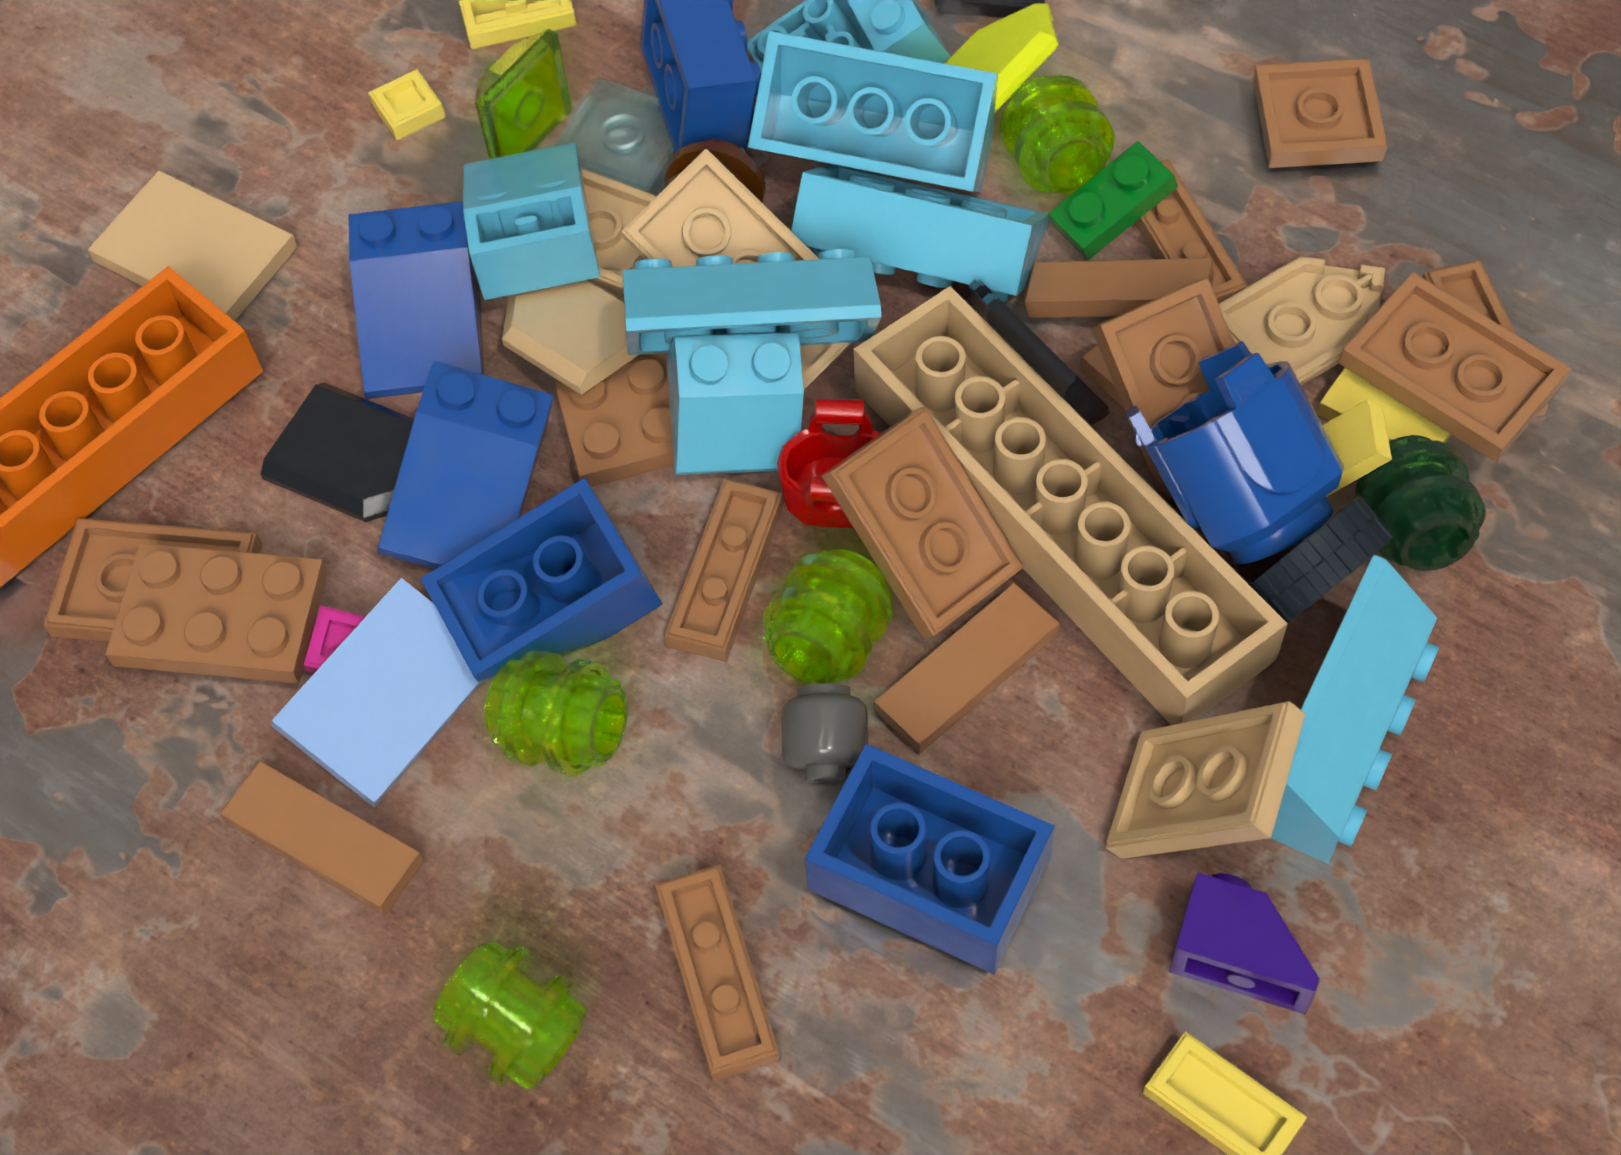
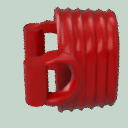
[777,398,881,528]

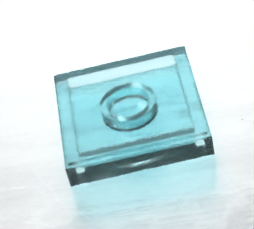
[553,78,674,195]

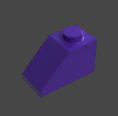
[1169,872,1320,1015]

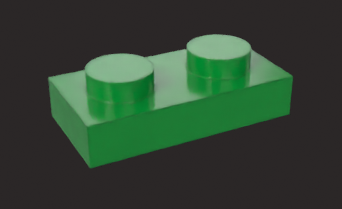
[1048,141,1178,261]

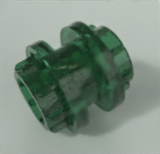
[1355,435,1486,571]

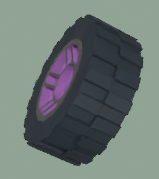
[1249,496,1394,623]

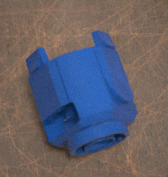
[1125,341,1344,564]

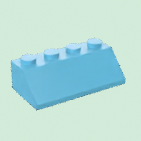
[748,31,998,192]
[791,164,1049,302]
[623,249,882,355]
[1271,555,1439,864]

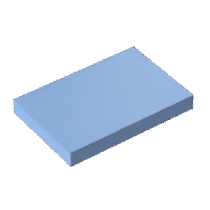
[272,578,486,808]

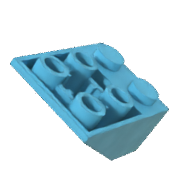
[747,0,951,72]
[463,142,601,300]

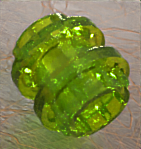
[1000,75,1115,194]
[763,549,893,684]
[485,650,628,776]
[433,941,587,1089]

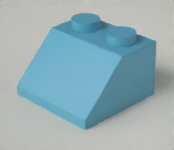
[666,332,804,475]

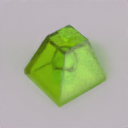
[475,29,573,159]

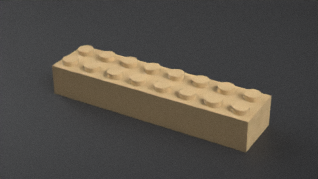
[853,286,1288,725]

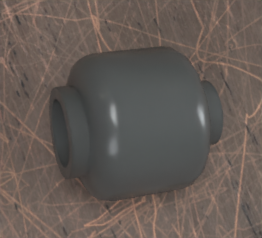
[781,684,868,783]

